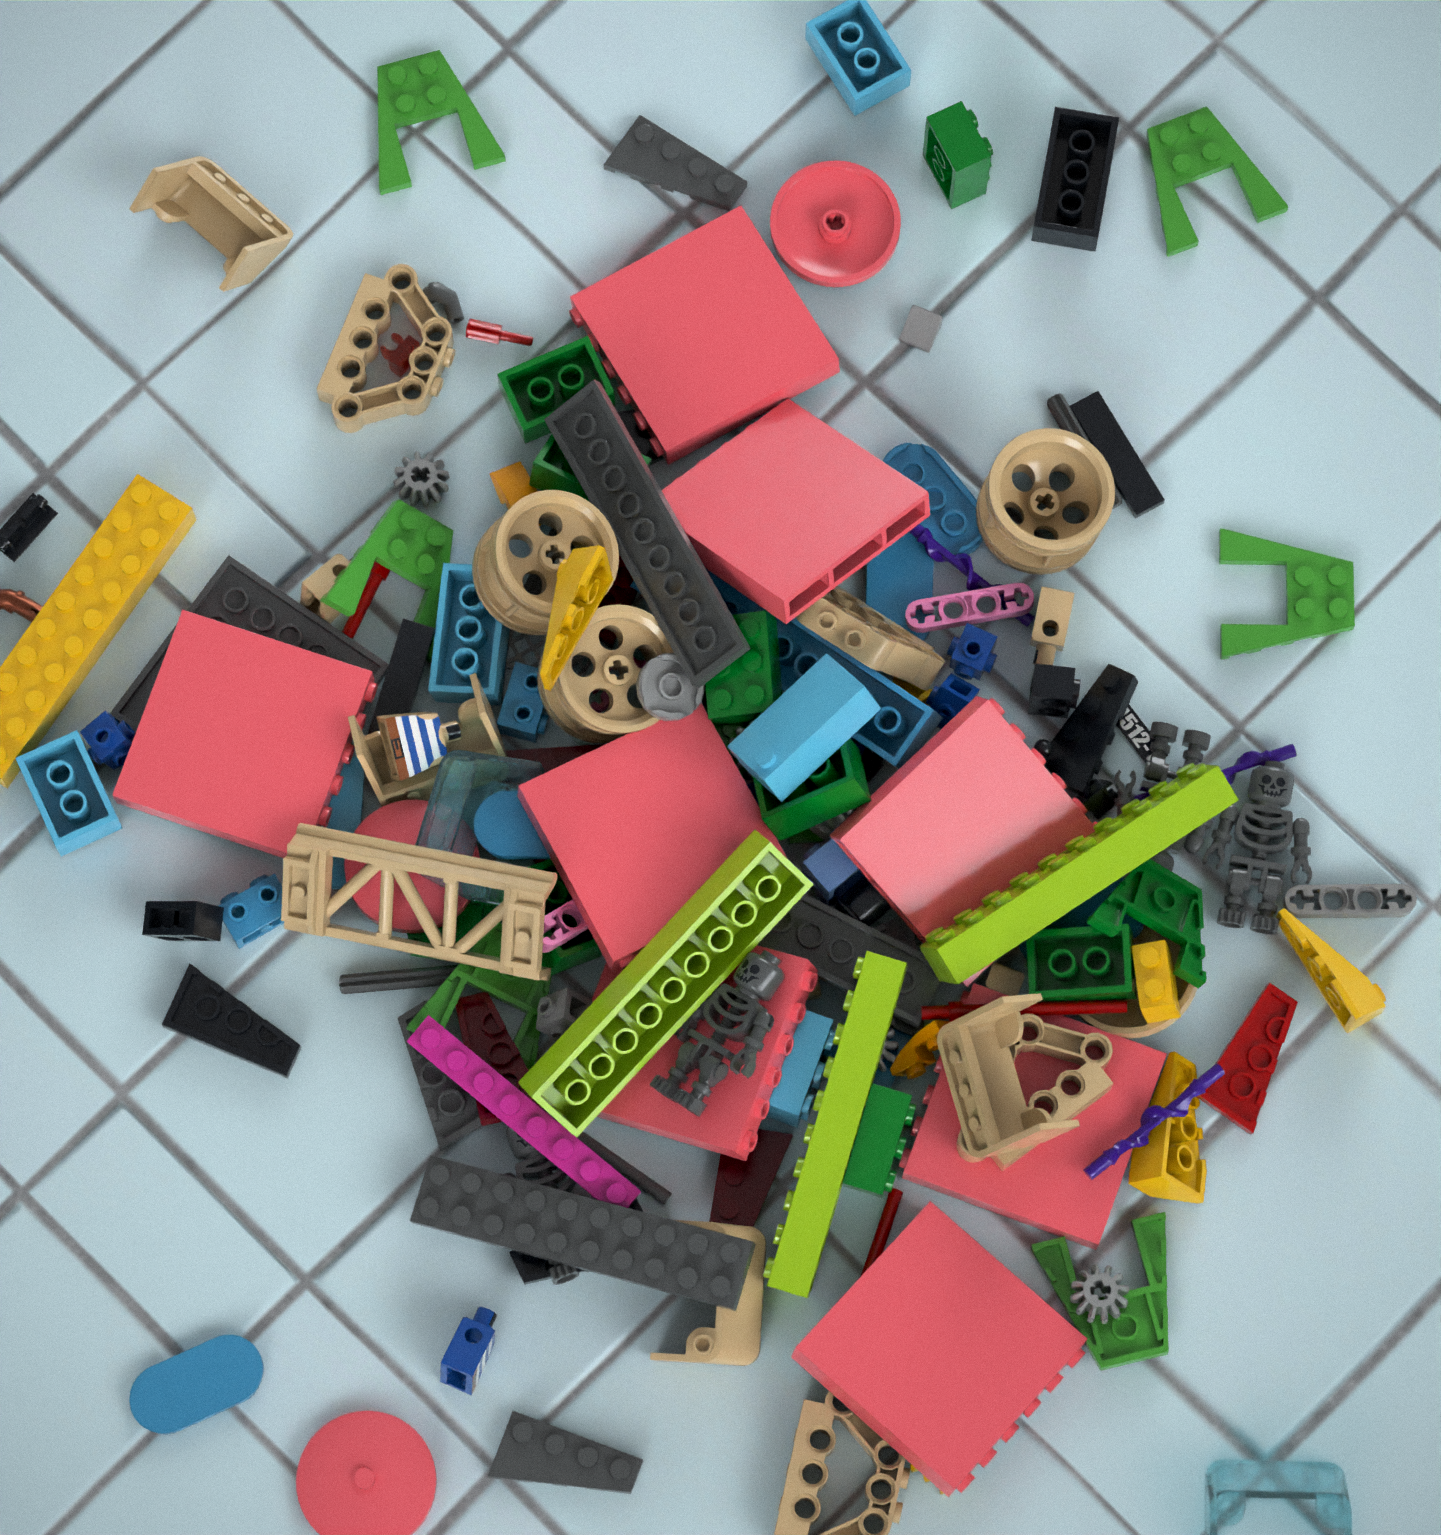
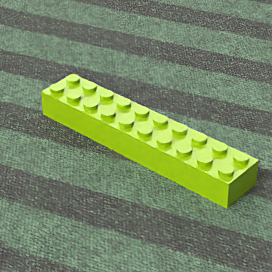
[919,763,1239,985]
[518,829,814,1138]
[763,951,908,1298]

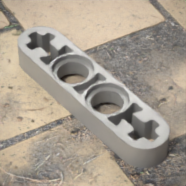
[1283,884,1417,918]

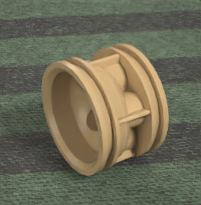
[976,428,1115,575]
[472,490,619,635]
[537,604,674,744]

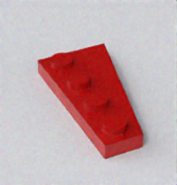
[1196,983,1298,1134]

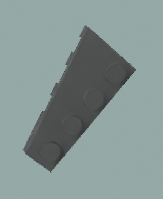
[604,115,747,211]
[398,1000,482,1151]
[488,1411,643,1494]

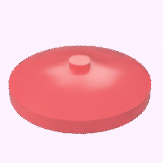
[770,160,901,287]
[344,800,480,933]
[296,1411,437,1535]

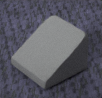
[899,305,943,353]

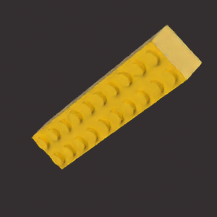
[0,474,196,789]

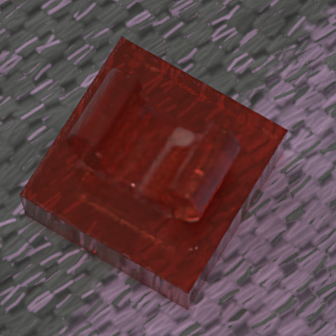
[380,333,420,377]

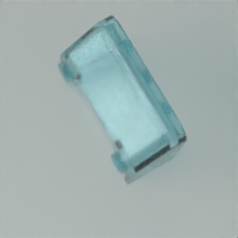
[415,750,546,905]
[1205,1460,1352,1535]

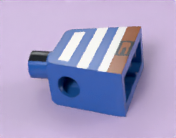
[440,1307,497,1395]

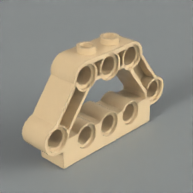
[317,264,456,433]
[796,586,945,690]
[956,1014,1114,1171]
[774,1391,911,1535]

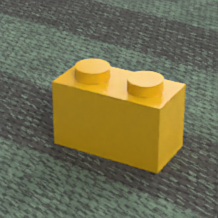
[1131,940,1181,1023]

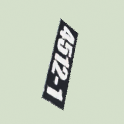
[1116,705,1168,764]

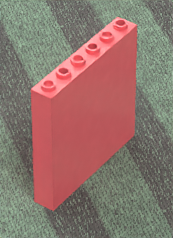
[569,205,840,465]
[662,398,930,624]
[112,609,378,858]
[829,696,1097,987]
[517,703,788,971]
[592,945,818,1161]
[898,983,1167,1250]
[791,1201,1087,1497]

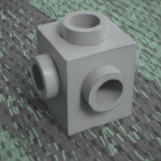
[536,987,592,1041]

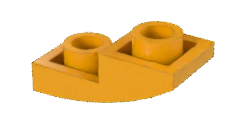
[489,461,543,526]
[890,1020,950,1079]

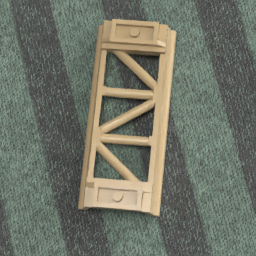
[281,823,557,981]

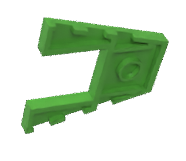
[377,50,506,195]
[1146,106,1288,257]
[320,499,453,663]
[1219,529,1355,660]
[406,923,552,1070]
[1031,1212,1169,1371]

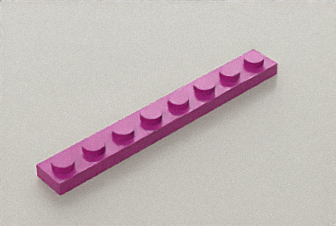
[406,1015,642,1208]

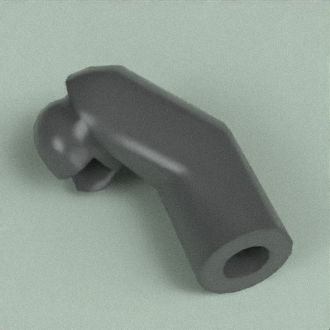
[423,282,464,324]

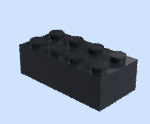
[1031,107,1119,252]

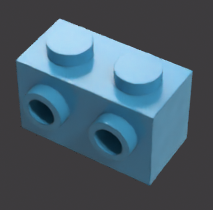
[497,662,550,743]
[219,873,284,949]

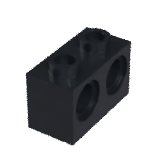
[1028,663,1081,718]
[142,901,224,941]

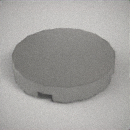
[636,653,704,721]

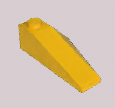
[540,545,613,691]
[1276,908,1386,1033]
[1128,1051,1207,1204]

